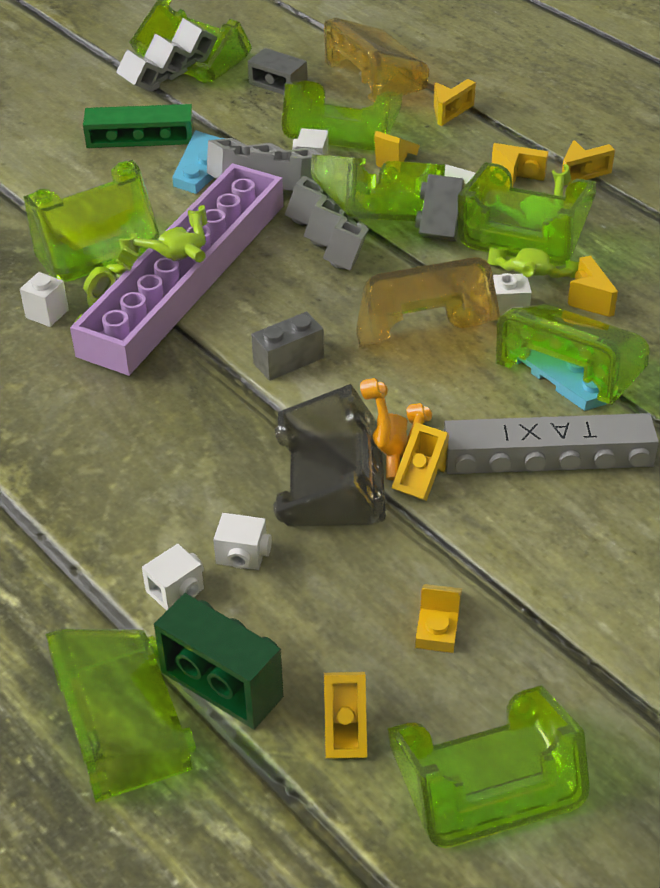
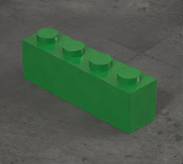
[83,104,194,148]

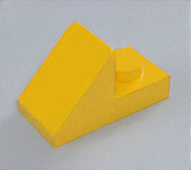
[434,79,476,126]
[374,131,420,173]
[562,140,615,186]
[491,143,549,187]
[567,255,618,317]
[391,422,449,501]
[415,584,462,653]
[324,672,367,758]

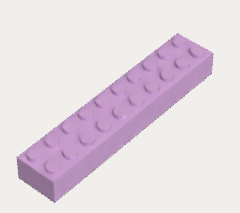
[70,163,283,376]

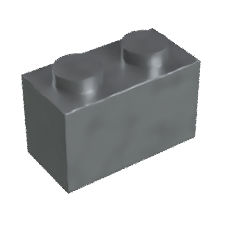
[248,48,308,97]
[415,174,466,241]
[251,311,324,381]

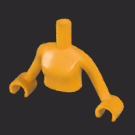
[360,378,432,481]

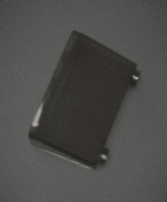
[273,384,386,527]

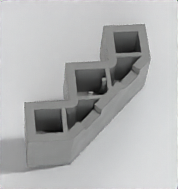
[116,18,218,92]
[207,138,325,191]
[285,176,369,270]

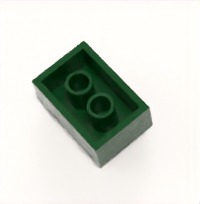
[154,593,284,730]

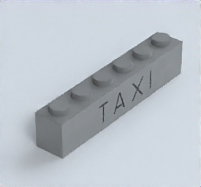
[444,413,659,474]

